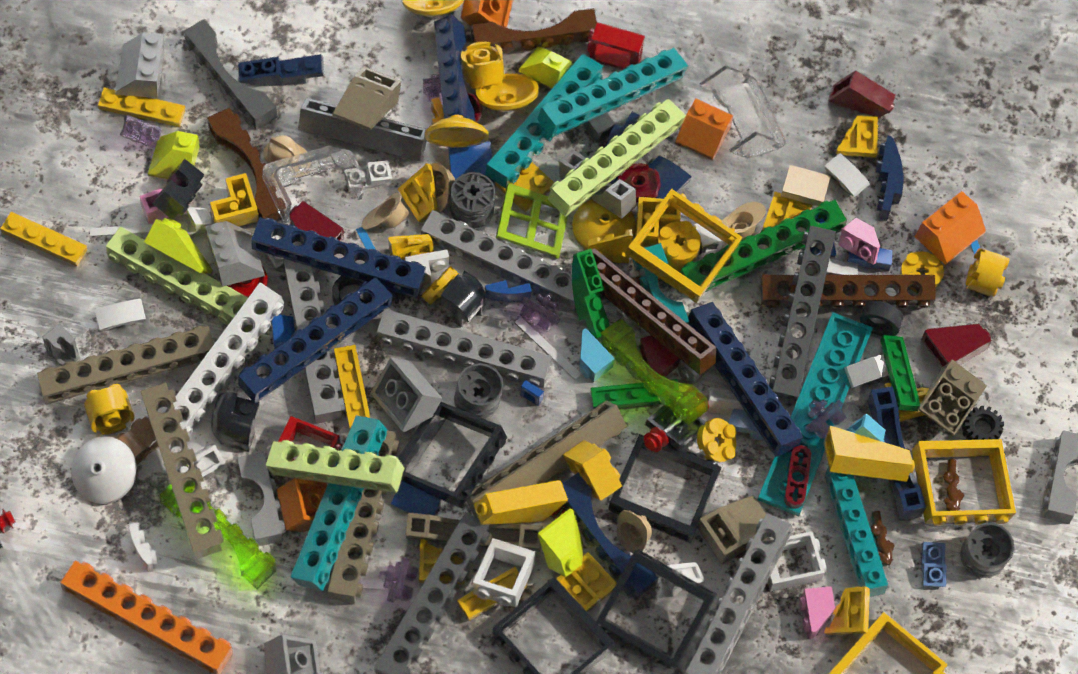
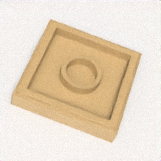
[781,165,830,206]

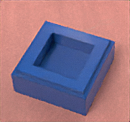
[520,380,544,406]

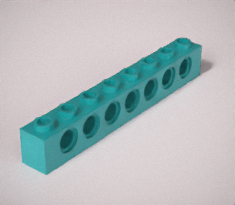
[537,48,689,138]
[485,54,603,189]
[290,415,388,591]

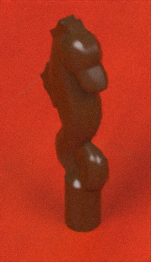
[943,459,965,511]
[870,511,895,566]

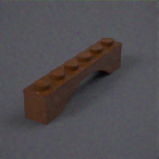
[472,8,597,54]
[207,107,289,222]

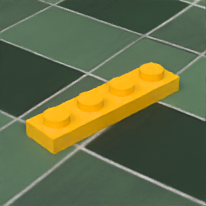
[98,87,186,127]
[0,212,88,266]
[334,345,370,429]

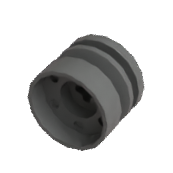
[450,172,496,228]
[454,363,504,419]
[960,523,1015,578]

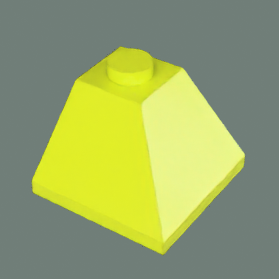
[519,47,573,88]
[148,131,200,179]
[537,509,584,577]

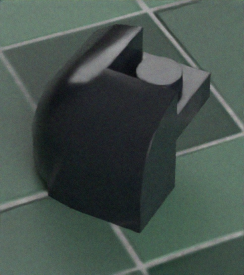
[440,270,485,327]
[211,392,260,452]

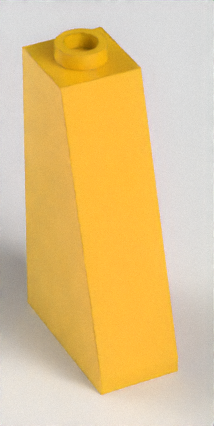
[824,426,915,482]
[474,480,568,525]

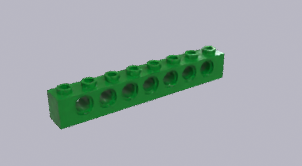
[681,199,847,293]

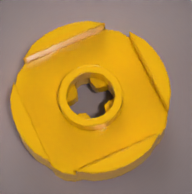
[900,251,944,292]
[421,266,460,305]
[697,418,736,463]

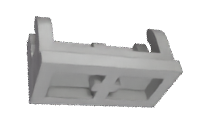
[42,323,80,366]

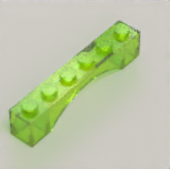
[601,318,708,425]
[159,484,276,590]

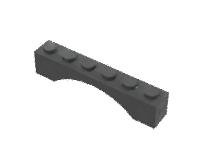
[183,19,277,130]

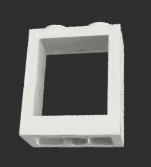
[760,531,827,592]
[473,538,535,607]

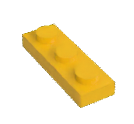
[457,567,527,621]

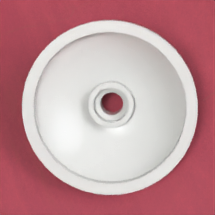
[71,437,137,504]

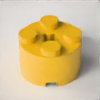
[461,42,504,89]
[657,221,701,271]
[966,248,1009,297]
[84,384,135,435]

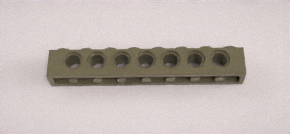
[37,325,214,405]
[140,383,224,559]
[328,430,399,604]

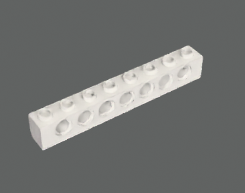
[164,283,284,437]

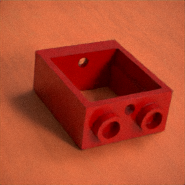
[587,22,645,70]
[278,416,342,461]

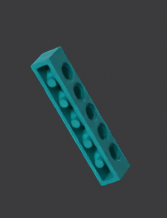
[824,467,888,597]

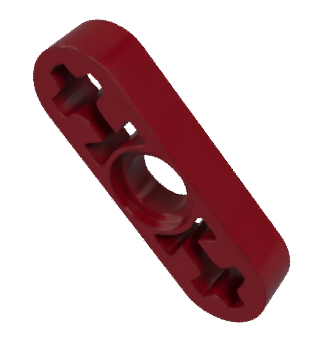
[784,445,811,509]

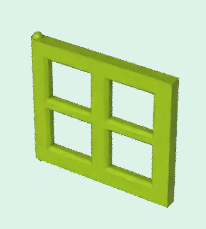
[496,183,568,259]

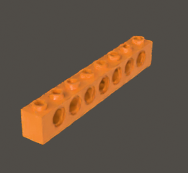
[60,560,233,674]

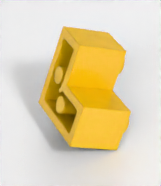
[210,173,259,226]
[635,197,681,247]
[563,440,622,501]

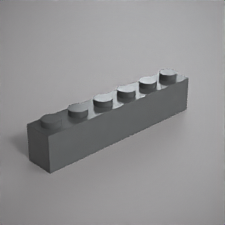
[298,98,426,161]

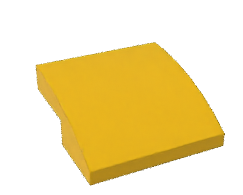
[556,552,617,612]

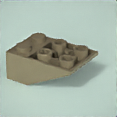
[332,66,401,130]
[918,360,987,436]
[698,495,768,564]

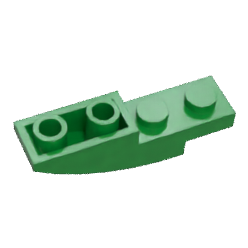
[572,248,612,338]

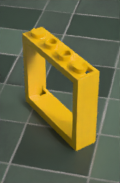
[625,189,743,303]
[912,439,1016,526]
[829,612,948,674]

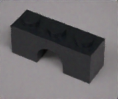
[152,159,205,220]

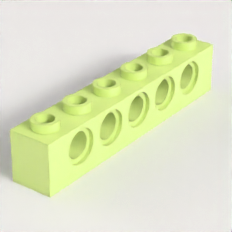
[266,440,404,493]

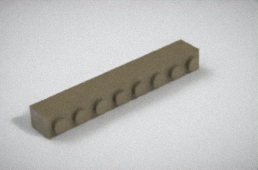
[467,401,627,519]

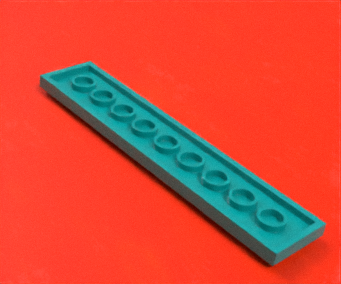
[758,312,873,517]

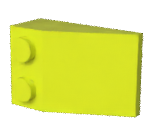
[144,218,213,274]

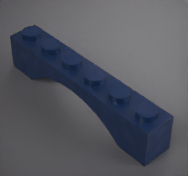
[434,14,475,121]
[867,387,926,521]
[561,472,659,599]

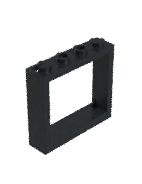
[398,402,507,508]
[608,434,722,544]
[596,549,717,668]
[492,577,615,674]

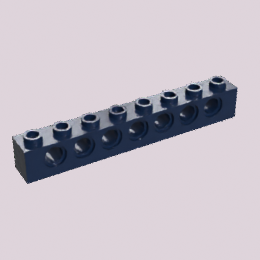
[251,217,426,298]
[238,277,393,404]
[688,302,803,457]

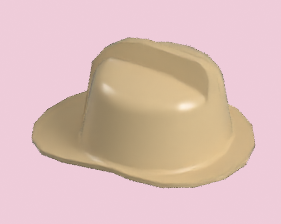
[263,135,311,176]
[431,163,455,212]
[361,192,409,230]
[722,202,766,239]
[616,510,652,553]

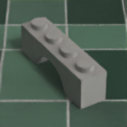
[559,150,636,219]
[1041,430,1078,524]
[237,452,286,547]

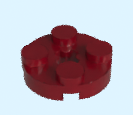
[618,163,661,202]

